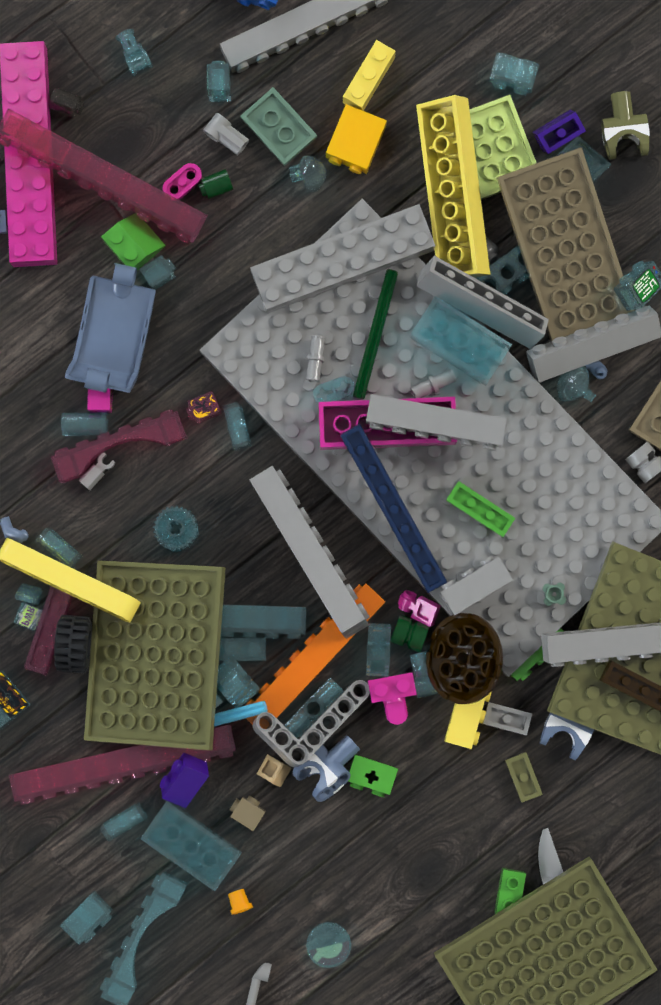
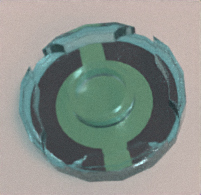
[306,922,351,968]

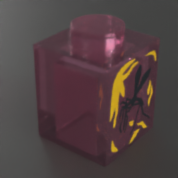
[186,391,222,424]

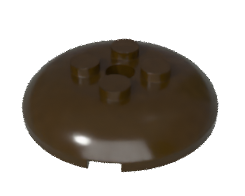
[426,613,503,704]

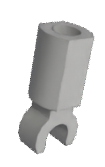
[79,453,115,490]

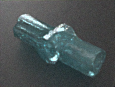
[284,677,344,739]

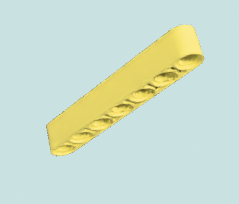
[0,538,141,623]

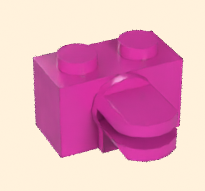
[368,673,417,725]

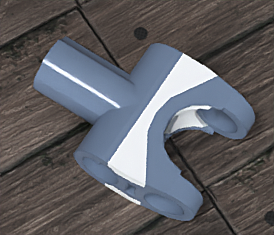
[540,713,594,760]
[293,735,360,802]

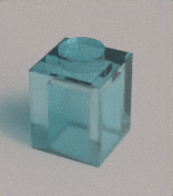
[140,255,176,290]

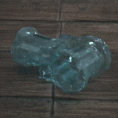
[116,29,153,77]

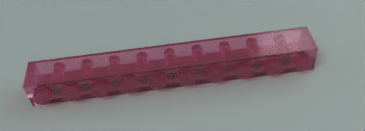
[0,108,208,243]
[9,724,237,805]

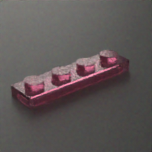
[24,586,73,675]

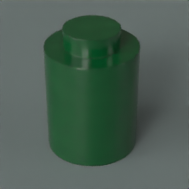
[198,169,233,199]

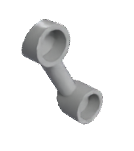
[246,962,272,1005]

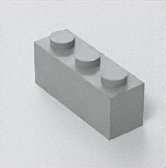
[440,556,513,616]

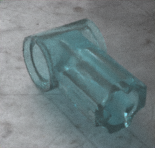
[409,651,438,698]

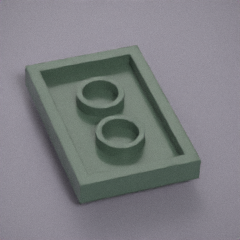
[240,87,317,166]

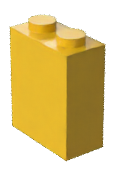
[326,104,387,174]

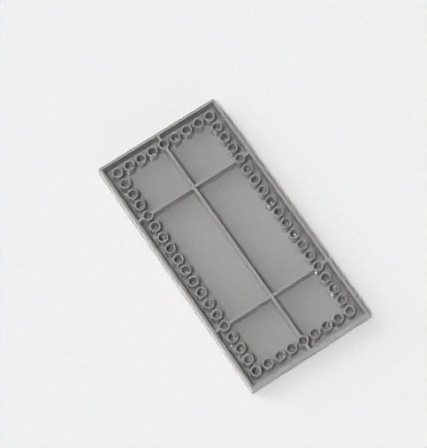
[200,198,661,677]

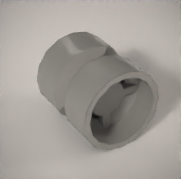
[625,441,661,484]

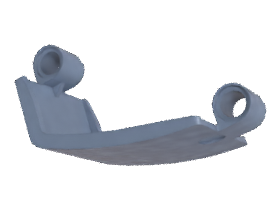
[65,263,156,393]

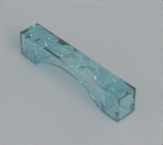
[100,871,188,1005]

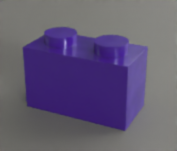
[532,110,586,154]
[160,753,209,808]

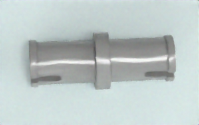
[306,335,326,382]
[410,369,457,398]

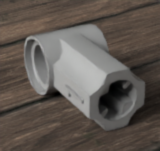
[203,113,249,156]

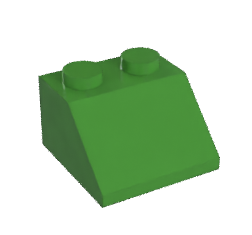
[101,213,166,270]

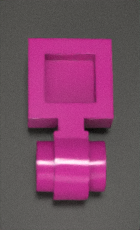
[398,590,441,627]

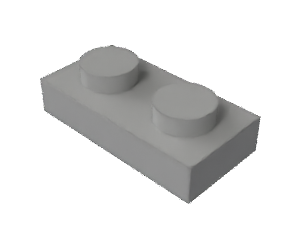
[483,702,532,735]

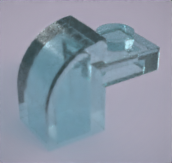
[366,623,391,677]

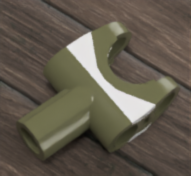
[601,91,649,160]

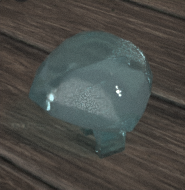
[289,155,327,192]
[557,366,596,402]

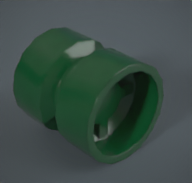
[390,615,429,652]

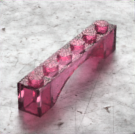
[51,409,187,484]

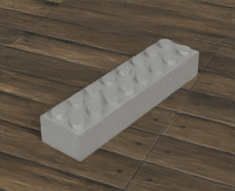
[250,204,436,314]
[249,466,370,639]

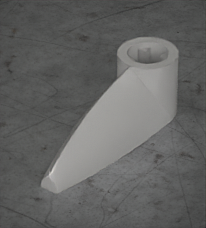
[538,828,563,885]

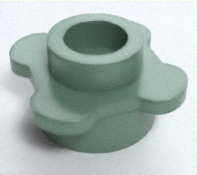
[542,582,566,606]

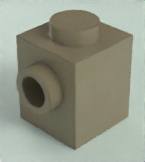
[230,796,266,831]

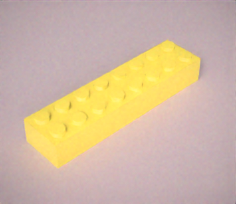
[416,95,490,278]

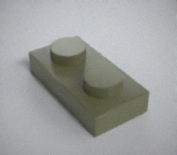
[505,752,543,803]

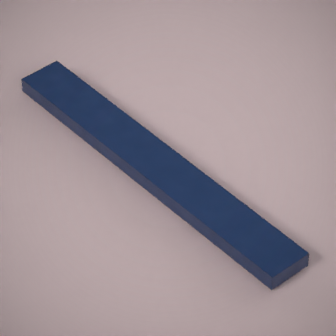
[340,424,447,593]

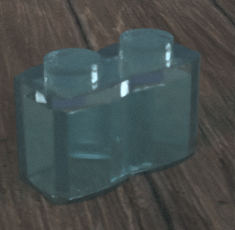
[489,53,539,95]

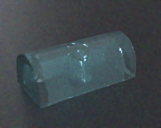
[223,402,251,450]
[61,412,108,436]
[36,528,83,568]
[100,802,148,842]

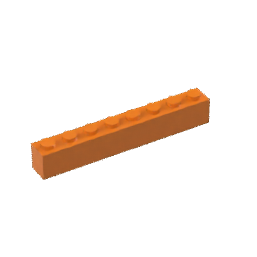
[245,584,386,729]

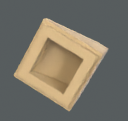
[257,754,291,787]

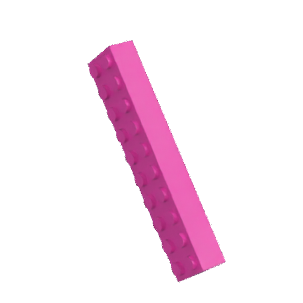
[0,41,57,267]

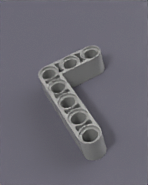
[253,680,370,767]

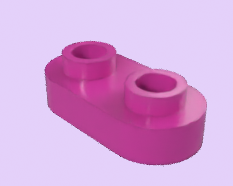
[163,163,202,201]

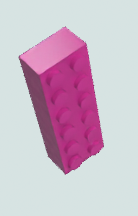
[319,397,457,450]

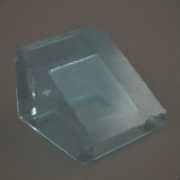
[14,583,43,605]

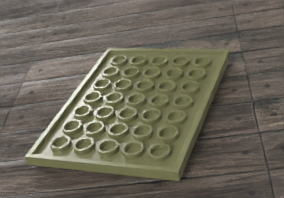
[547,542,661,755]
[84,561,226,750]
[434,857,657,1005]

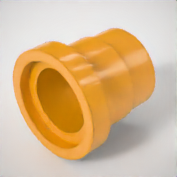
[228,889,253,915]

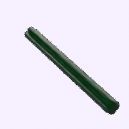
[353,269,398,400]

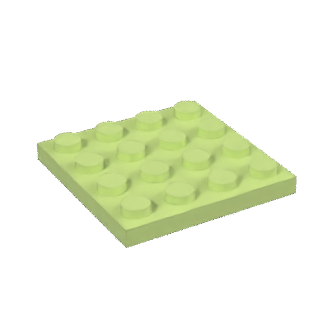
[469,95,536,200]

